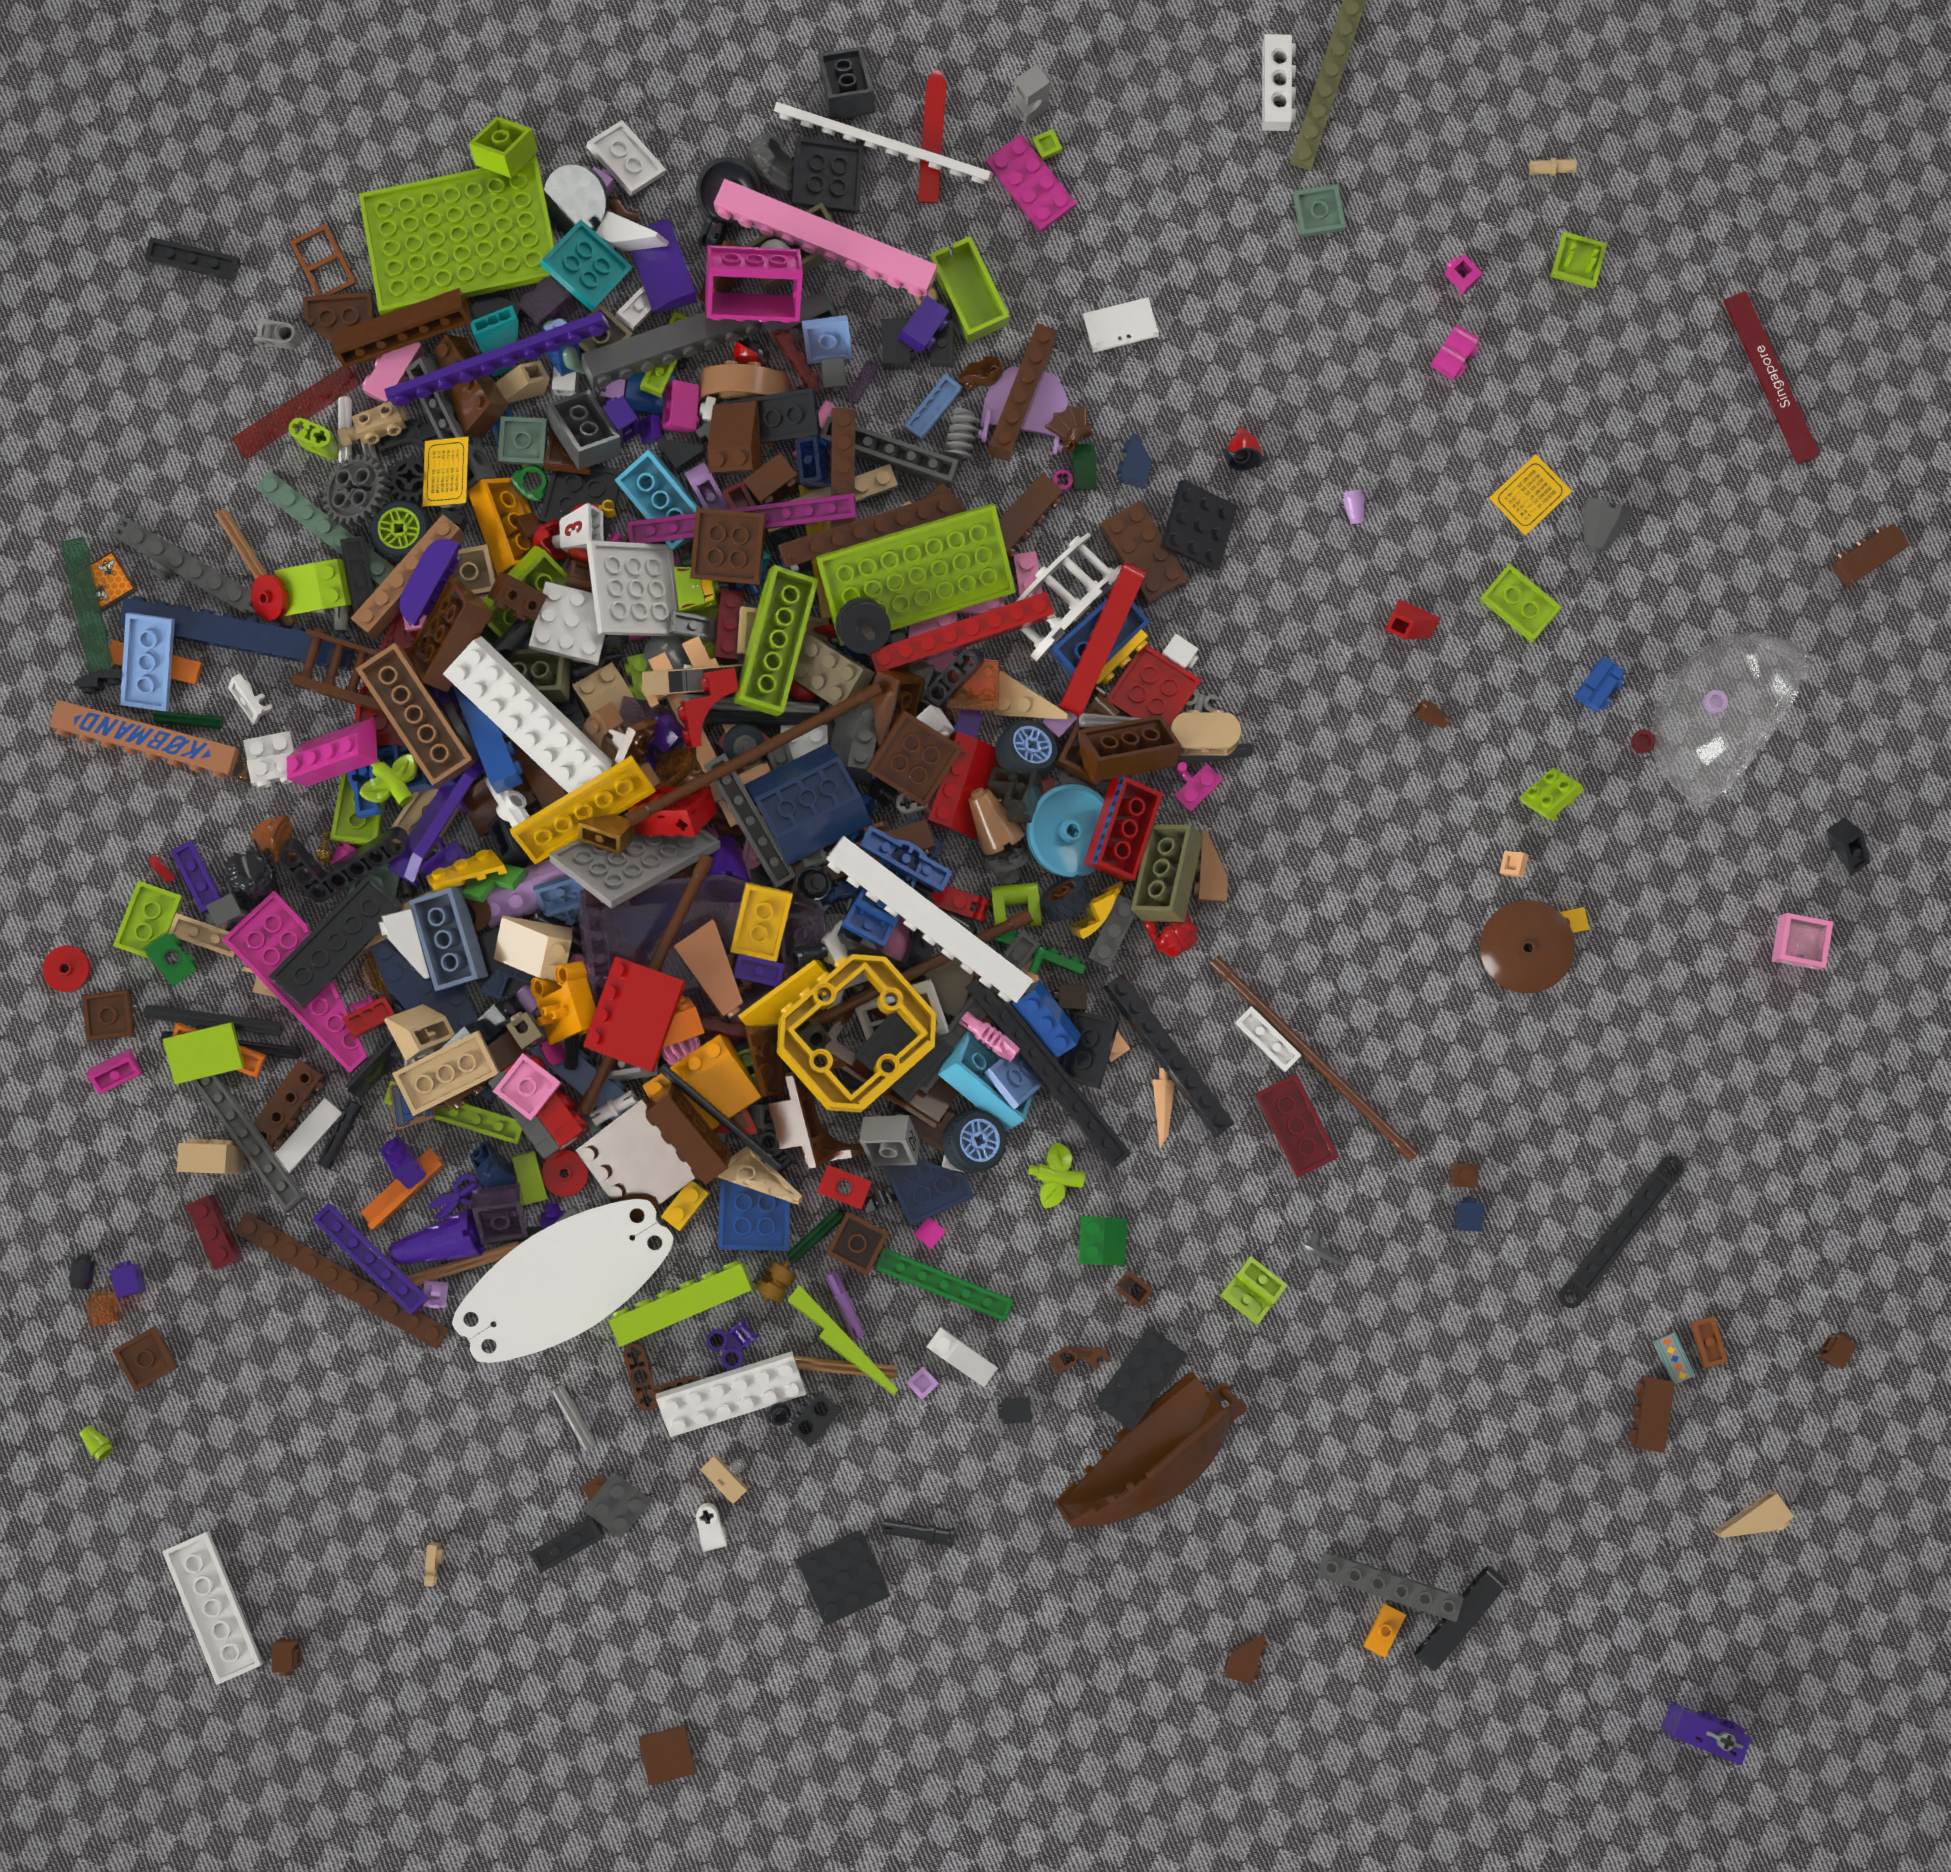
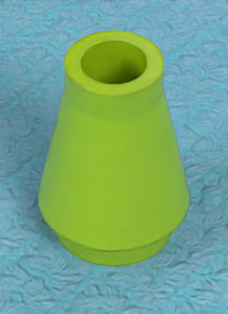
[79,1425,114,1461]

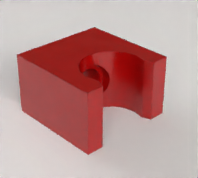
[817,1165,873,1210]

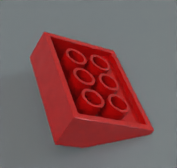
[922,732,1009,842]
[583,956,686,1072]

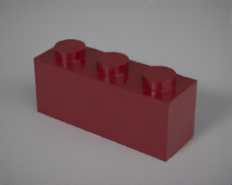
[712,589,745,665]
[186,1195,243,1270]

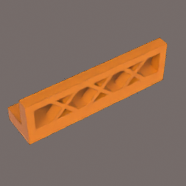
[360,1148,447,1230]

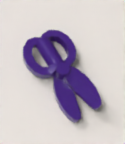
[429,1174,483,1220]

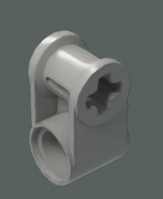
[253,318,301,350]

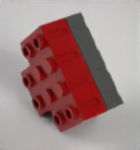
[488,1054,589,1160]

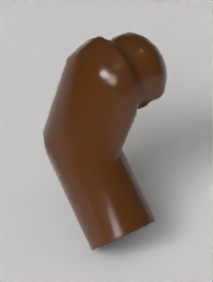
[609,197,639,223]

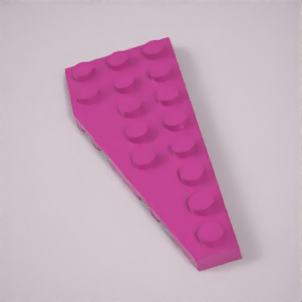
[222,891,369,1074]

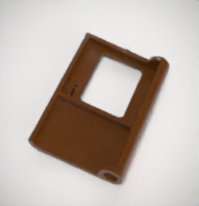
[825,980,958,1128]

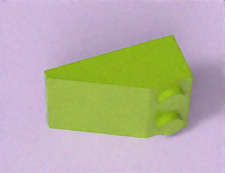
[274,559,352,616]

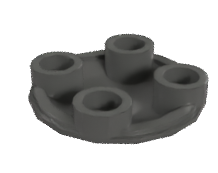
[644,636,689,671]

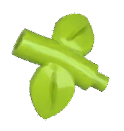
[359,753,417,807]
[1028,1142,1086,1208]

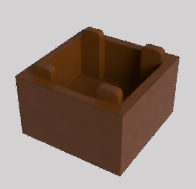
[743,453,799,505]

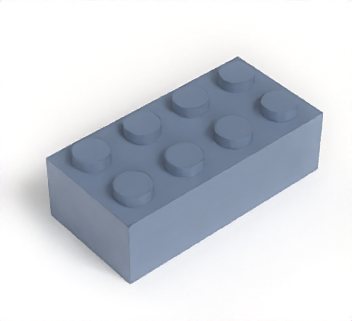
[409,886,488,991]

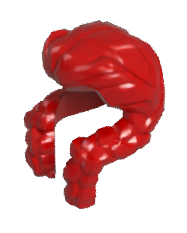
[1143,911,1198,957]

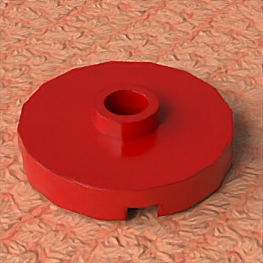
[251,574,289,621]
[42,946,91,992]
[541,1150,589,1197]

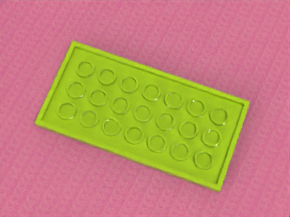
[816,503,1016,646]

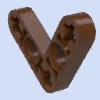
[624,1343,702,1411]

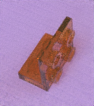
[947,660,1000,711]

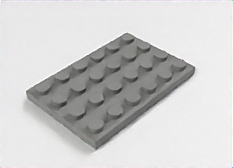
[549,814,720,909]

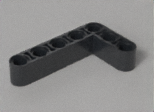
[279,827,408,902]

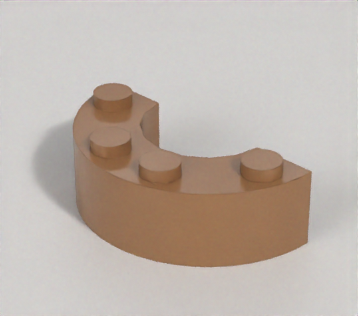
[699,360,791,403]
[582,701,660,786]

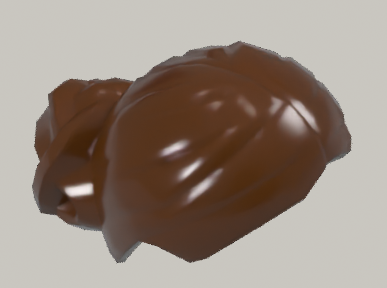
[959,356,1003,391]

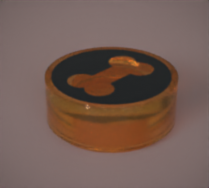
[233,760,251,784]

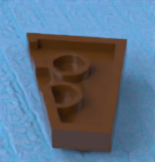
[745,1024,785,1097]

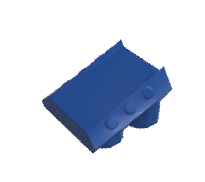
[625,371,677,416]

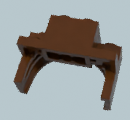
[768,1060,865,1168]

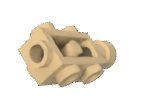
[337,401,408,447]

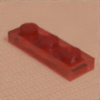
[771,328,821,392]

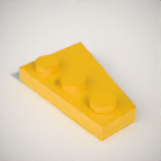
[426,849,507,892]

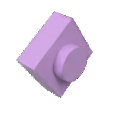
[906,1366,939,1400]

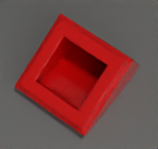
[813,623,837,639]

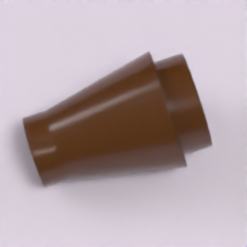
[1414,699,1450,729]

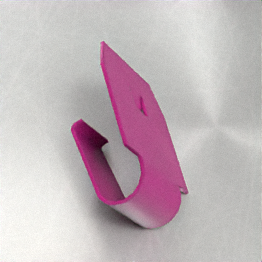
[539,1040,564,1065]

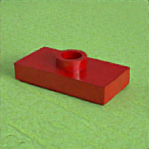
[342,996,395,1040]

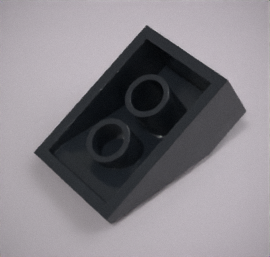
[817,47,875,120]

